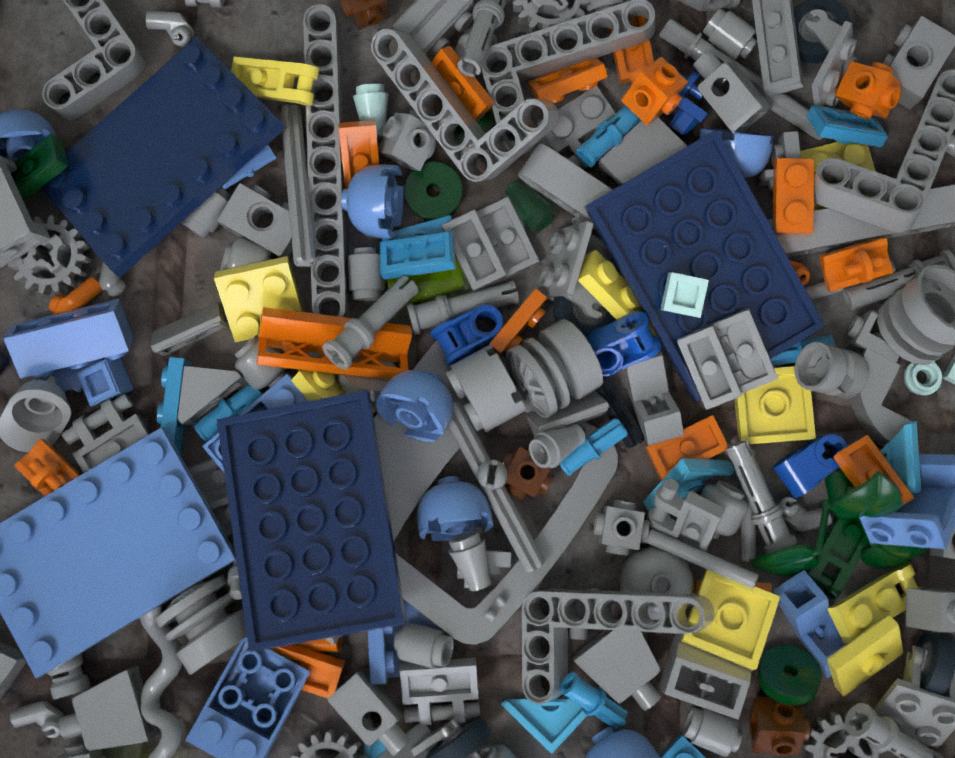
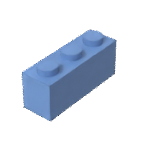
[3,298,134,379]

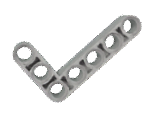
[42,0,145,120]
[481,0,656,154]
[371,29,558,182]
[814,69,955,233]
[522,589,715,704]

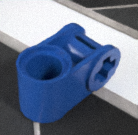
[429,305,503,366]
[586,311,661,376]
[772,434,848,498]

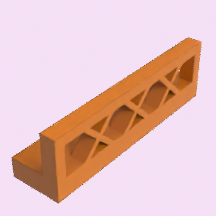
[257,307,412,380]

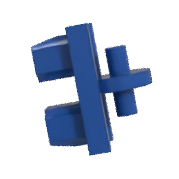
[669,70,708,136]

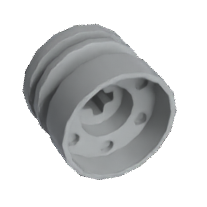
[877,265,955,365]
[506,319,603,418]
[155,575,247,675]

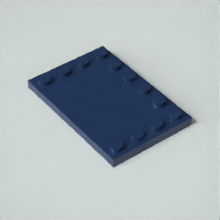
[41,37,285,278]
[584,129,826,402]
[217,390,407,652]

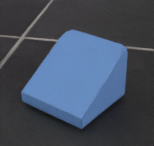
[77,358,133,407]

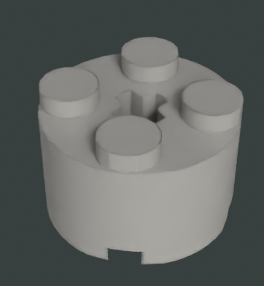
[446,345,526,432]

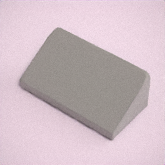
[151,303,229,356]
[527,391,609,437]

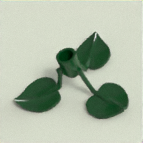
[749,470,927,576]

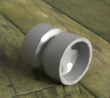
[794,342,868,399]

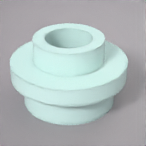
[904,362,942,396]

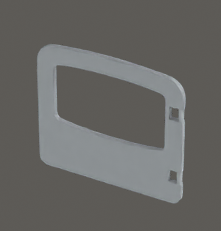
[374,337,618,644]

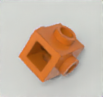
[621,56,688,126]
[835,61,902,120]

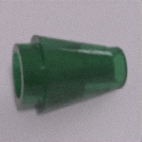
[505,179,555,234]

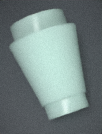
[353,84,389,138]

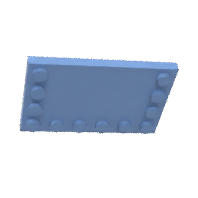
[0,428,236,678]

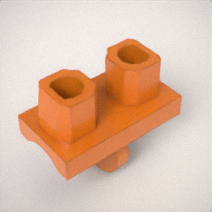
[819,236,894,292]
[14,438,81,496]

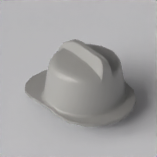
[0,375,72,453]

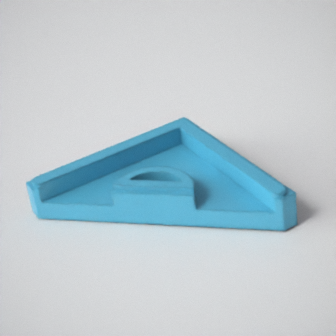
[880,421,922,494]
[643,458,735,512]
[501,697,588,754]

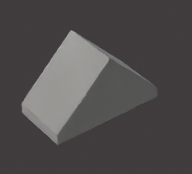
[177,366,246,426]

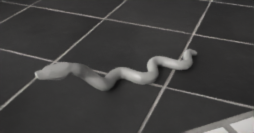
[139,606,182,758]

